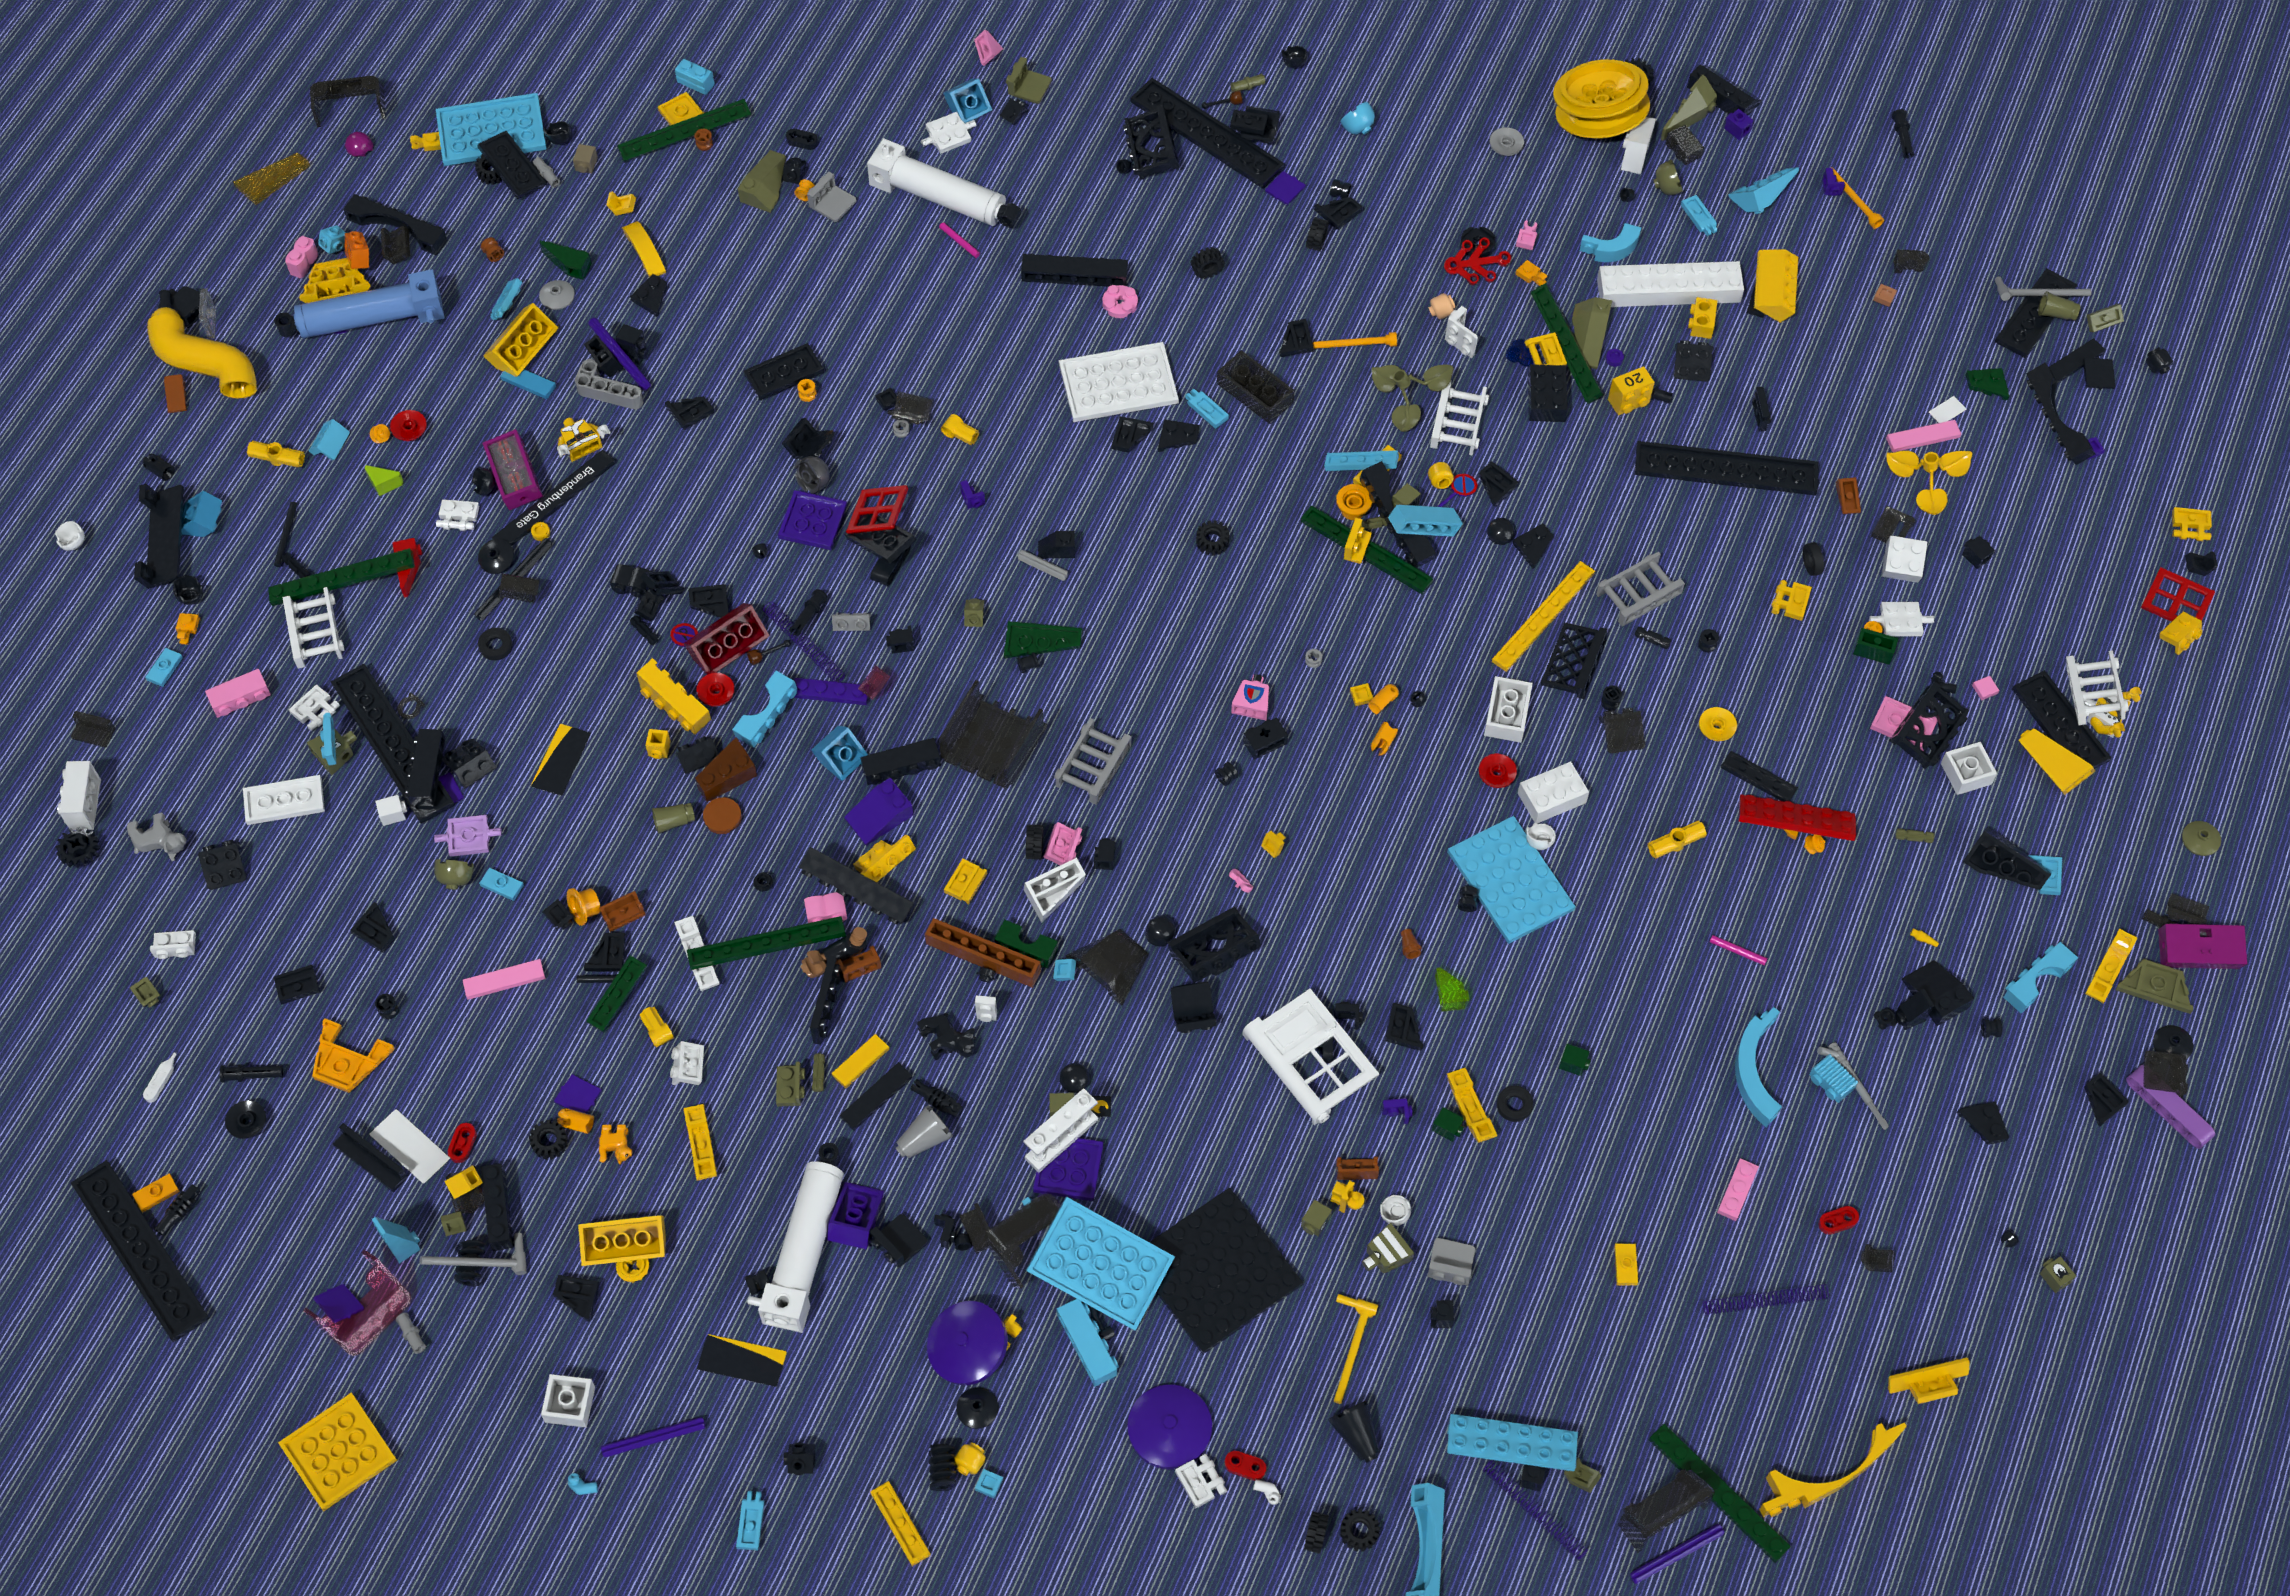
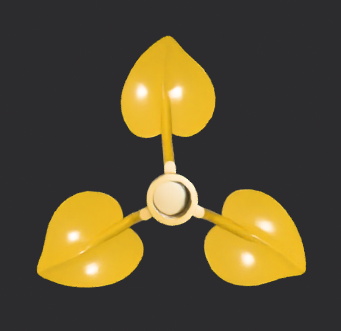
[1886,451,1972,515]

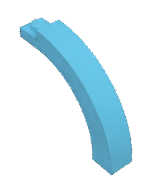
[1735,1007,1782,1128]

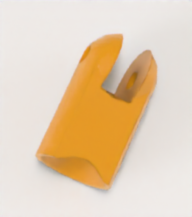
[1368,684,1399,715]
[1371,722,1398,756]
[557,1108,594,1134]

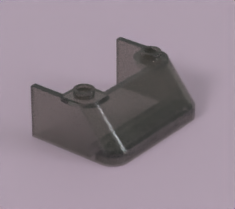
[310,76,386,127]
[985,1193,1062,1289]
[1618,1469,1715,1553]

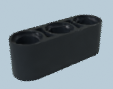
[870,545,911,587]

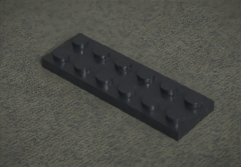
[1995,268,2078,359]
[2012,670,2111,769]

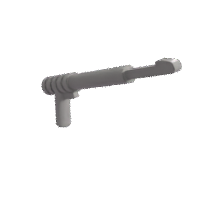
[1817,1042,1889,1130]

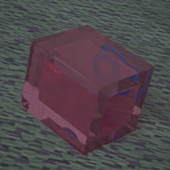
[858,665,890,700]

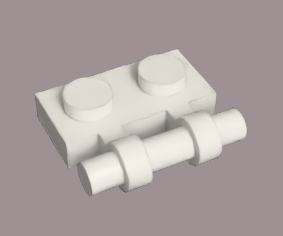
[436,499,479,531]
[289,685,340,731]
[1175,1454,1227,1508]

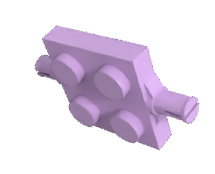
[434,815,502,857]

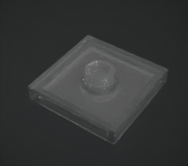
[199,288,216,339]

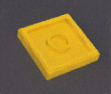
[658,92,703,125]

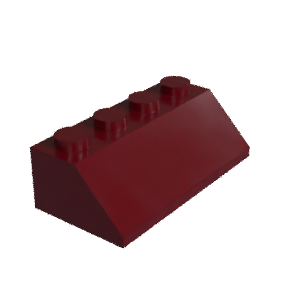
[683,603,770,675]

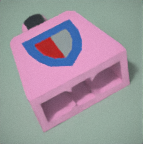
[1231,674,1269,721]

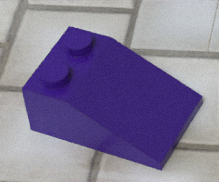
[844,778,914,846]
[827,1182,884,1250]

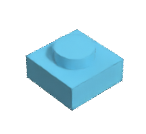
[1053,959,1076,981]
[975,1469,1003,1499]

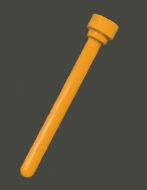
[1831,167,1884,229]
[1312,332,1397,349]

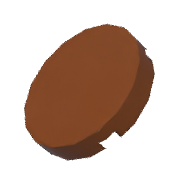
[703,797,742,834]

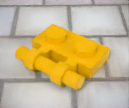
[2172,507,2212,541]
[1771,580,1812,621]

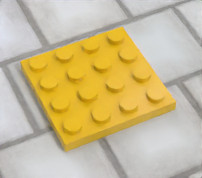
[278,1392,397,1511]

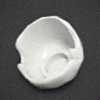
[55,521,85,551]
[1526,823,1556,850]
[1380,1195,1411,1226]

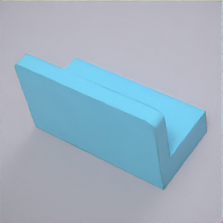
[309,419,350,460]

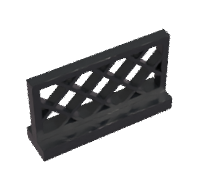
[1541,622,1608,699]

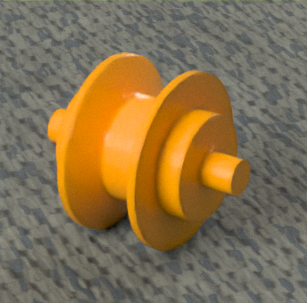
[370,424,390,444]
[1804,834,1825,854]

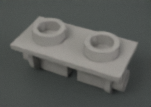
[832,612,870,631]

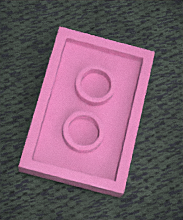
[1870,696,1937,751]

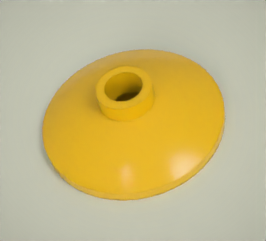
[1699,707,1737,741]

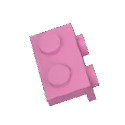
[1044,822,1082,865]

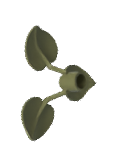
[1372,364,1454,432]

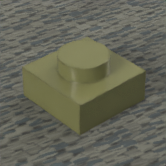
[441,1211,466,1236]

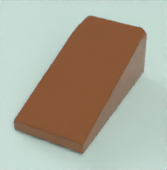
[164,374,187,413]
[1836,477,1861,515]

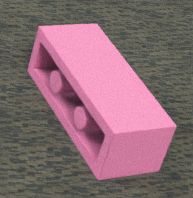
[205,669,271,718]

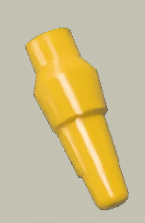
[1910,928,1939,947]

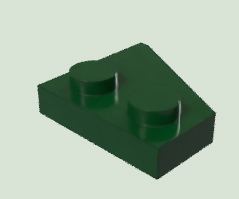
[1966,368,2009,400]

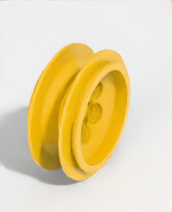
[1553,59,1650,138]

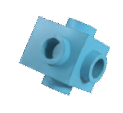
[318,225,346,254]

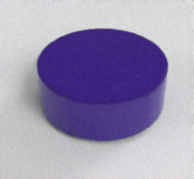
[1605,349,1624,367]

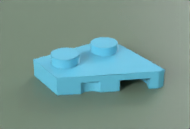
[2028,855,2062,895]

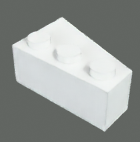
[1621,117,1656,174]
[1024,858,1086,923]

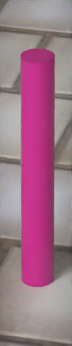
[939,222,980,258]
[1710,935,1768,966]

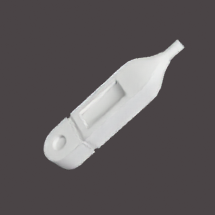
[143,1053,177,1103]

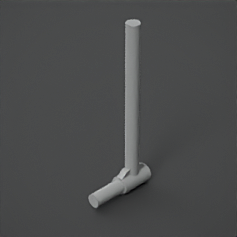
[1995,276,2091,301]
[420,1233,527,1275]

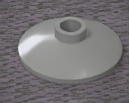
[1490,127,1524,156]
[539,280,575,310]

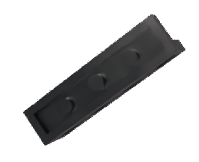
[333,1123,408,1193]

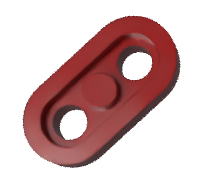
[448,1123,477,1163]
[1818,1206,1859,1235]
[1225,1451,1266,1481]

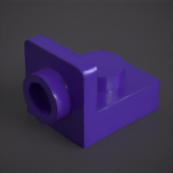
[1822,168,1845,196]
[960,480,985,509]
[1382,1098,1412,1124]

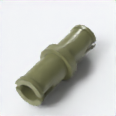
[1230,73,1265,92]

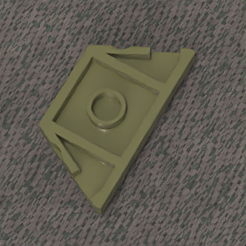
[2115,959,2193,1014]

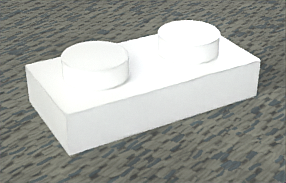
[975,995,997,1022]

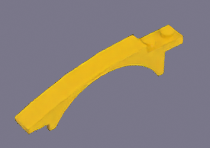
[1759,1422,1907,1517]

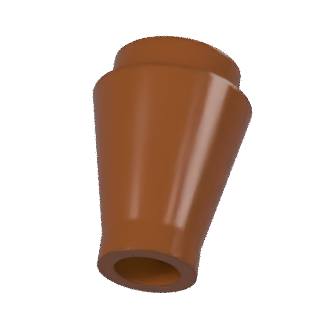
[1401,929,1422,959]

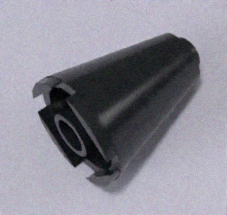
[1328,1401,1379,1463]

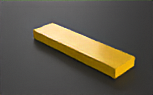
[870,1481,931,1566]

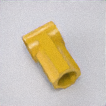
[941,414,979,445]
[639,1007,674,1048]

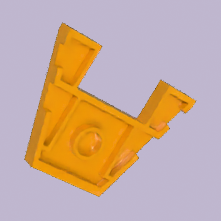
[312,1018,395,1093]

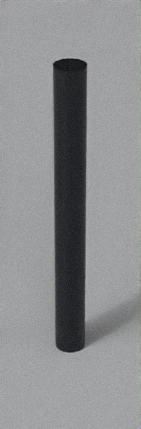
[274,502,297,567]

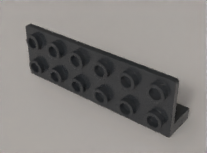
[134,483,184,589]

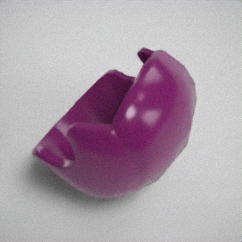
[345,132,373,157]

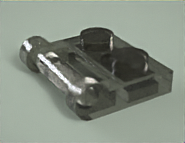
[1871,506,1916,543]

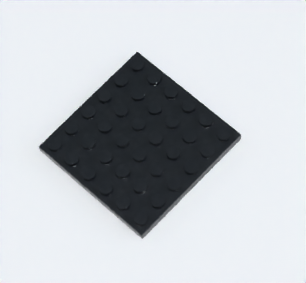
[1149,1187,1303,1354]

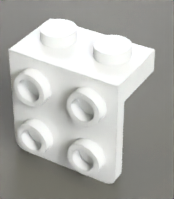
[1445,306,1478,358]

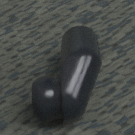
[1931,672,1957,694]

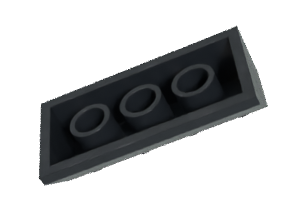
[1687,64,1762,116]

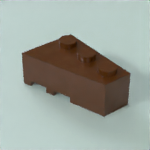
[695,737,757,803]

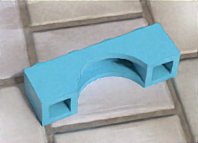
[732,671,797,748]
[2003,942,2078,1014]

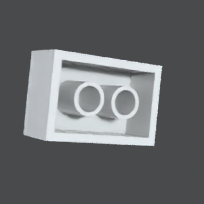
[1484,676,1532,743]
[57,761,101,830]
[1518,762,1589,823]

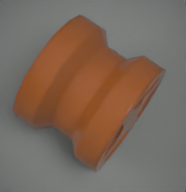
[695,129,713,151]

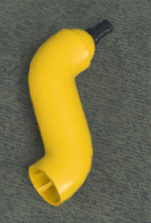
[147,290,257,399]

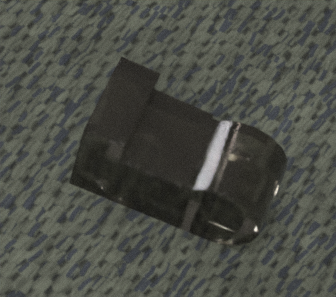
[1893,249,1929,273]

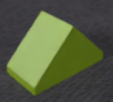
[365,465,404,496]

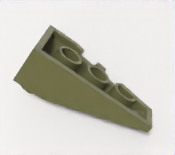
[1660,75,1717,141]
[738,150,786,213]
[1572,297,1612,369]

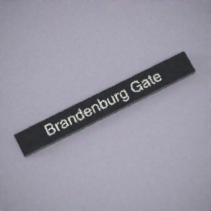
[492,450,615,546]

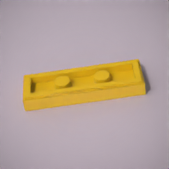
[832,1034,889,1089]

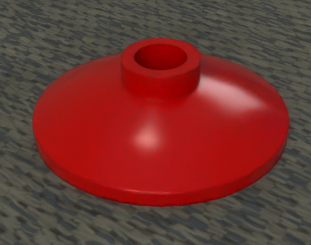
[390,410,427,441]
[697,673,735,706]
[1478,754,1517,788]

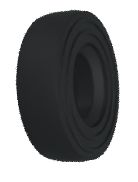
[1802,542,1824,576]
[478,628,512,661]
[1497,1086,1533,1122]

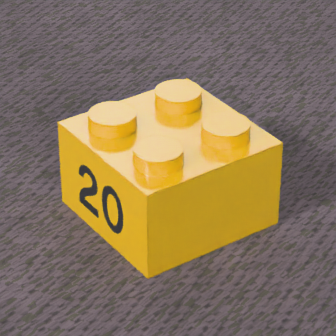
[1608,366,1655,416]

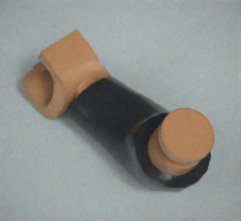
[801,927,867,978]

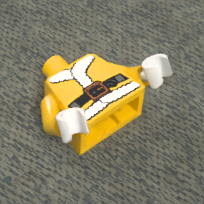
[557,418,611,462]

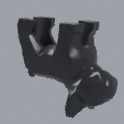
[917,1013,977,1061]

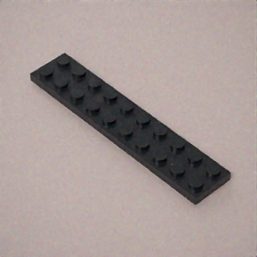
[1130,78,1284,189]
[1634,441,1819,496]
[331,664,455,824]
[71,1160,210,1342]

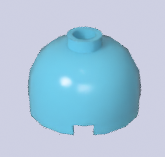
[1340,102,1375,135]

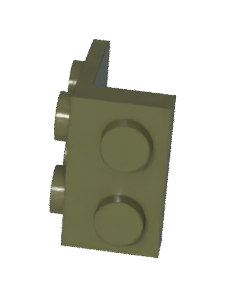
[1006,57,1051,104]

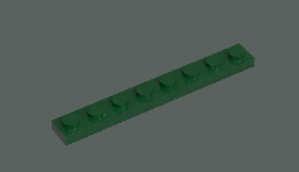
[617,98,751,162]
[1530,283,1604,404]
[1301,505,1433,595]
[268,548,415,606]
[687,916,846,970]
[1649,1424,1791,1563]

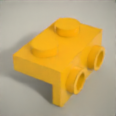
[2160,611,2203,655]

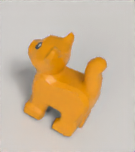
[599,1125,632,1165]

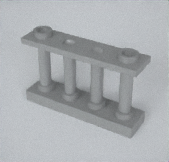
[1596,552,1685,627]
[1054,718,1131,805]

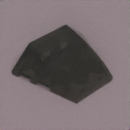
[1065,929,1149,1006]

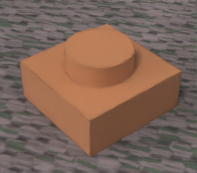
[1873,284,1897,307]

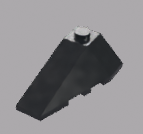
[1963,827,2051,890]

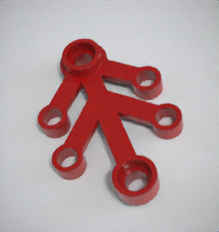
[1444,237,1511,285]

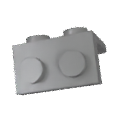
[807,172,856,222]
[1427,1238,1475,1286]

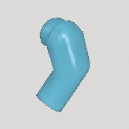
[568,1473,598,1495]

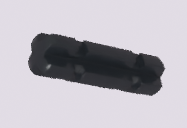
[282,552,311,578]
[630,615,659,645]
[1635,626,1671,649]

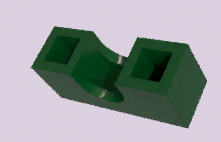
[994,919,1058,969]

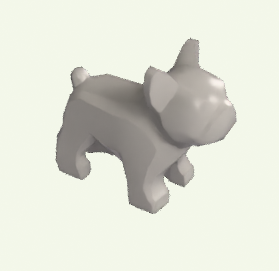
[127,813,187,862]

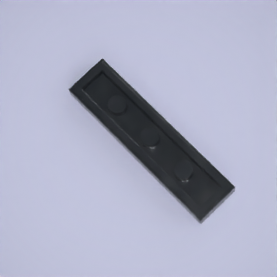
[2049,338,2106,383]
[1721,751,1798,802]
[840,1062,912,1131]

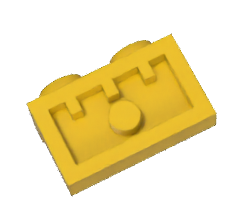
[1344,518,1372,564]

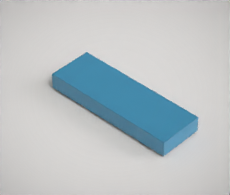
[500,369,556,399]

